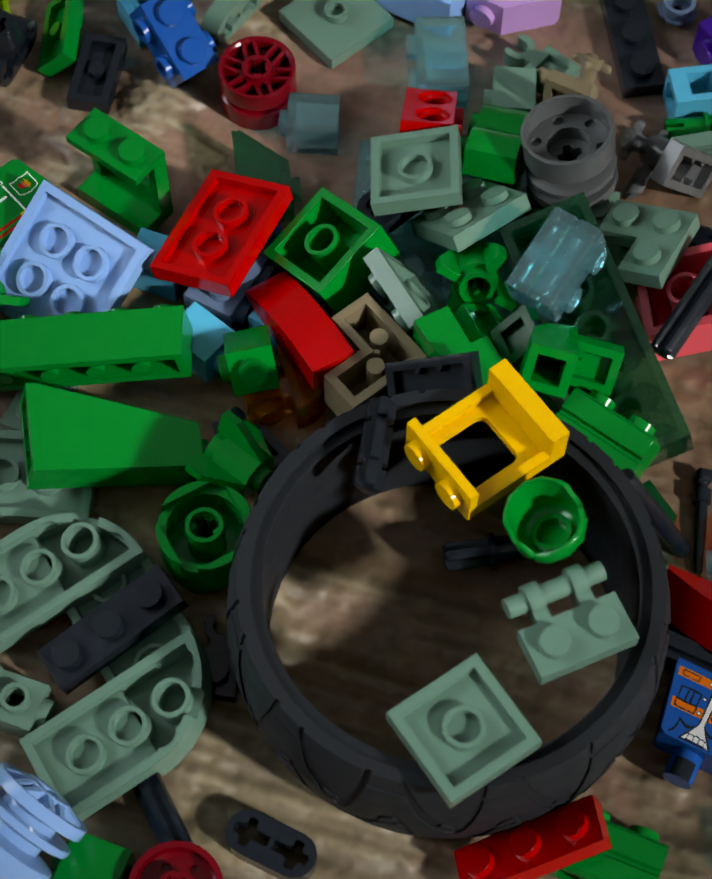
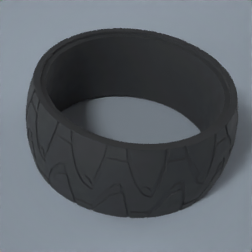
[226,389,671,839]

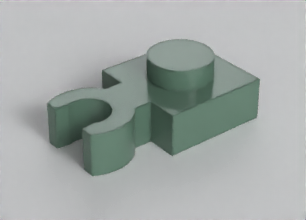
[503,34,581,95]

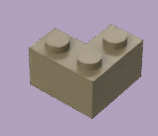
[324,292,427,417]

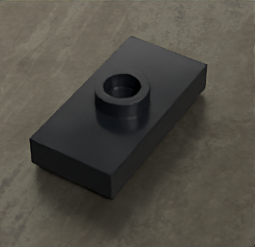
[384,351,483,397]

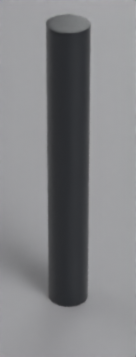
[621,468,691,558]

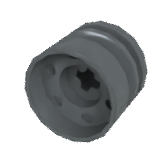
[520,94,618,215]

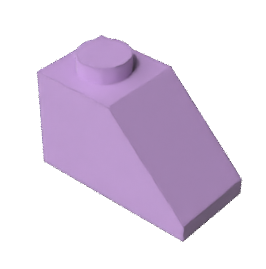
[465,0,562,35]

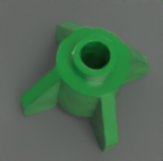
[435,241,517,313]
[185,410,275,497]

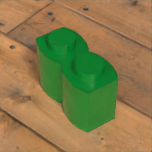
[461,103,529,185]

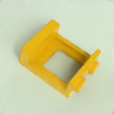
[404,358,570,521]

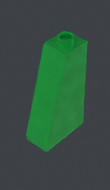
[19,383,208,490]

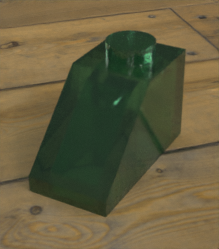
[231,130,302,222]

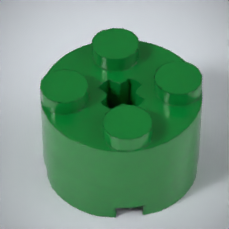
[155,481,251,594]

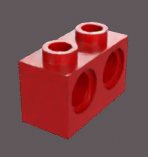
[400,87,464,137]

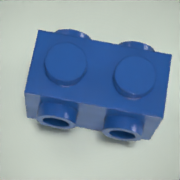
[129,0,219,89]

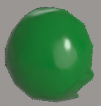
[502,476,588,564]

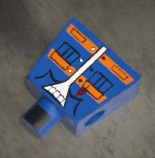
[653,658,712,789]

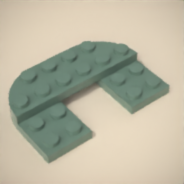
[0,513,213,821]

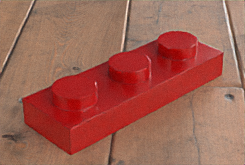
[454,794,612,879]

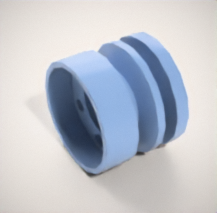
[0,762,88,879]

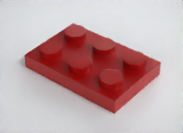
[150,169,293,297]

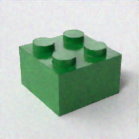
[263,187,401,315]

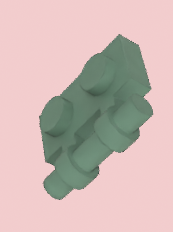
[501,560,639,685]

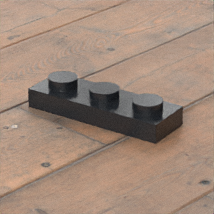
[599,0,665,98]
[36,563,189,695]

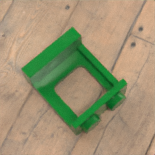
[66,108,173,235]

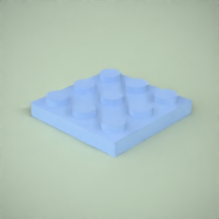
[0,180,155,319]

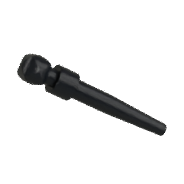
[692,467,712,575]

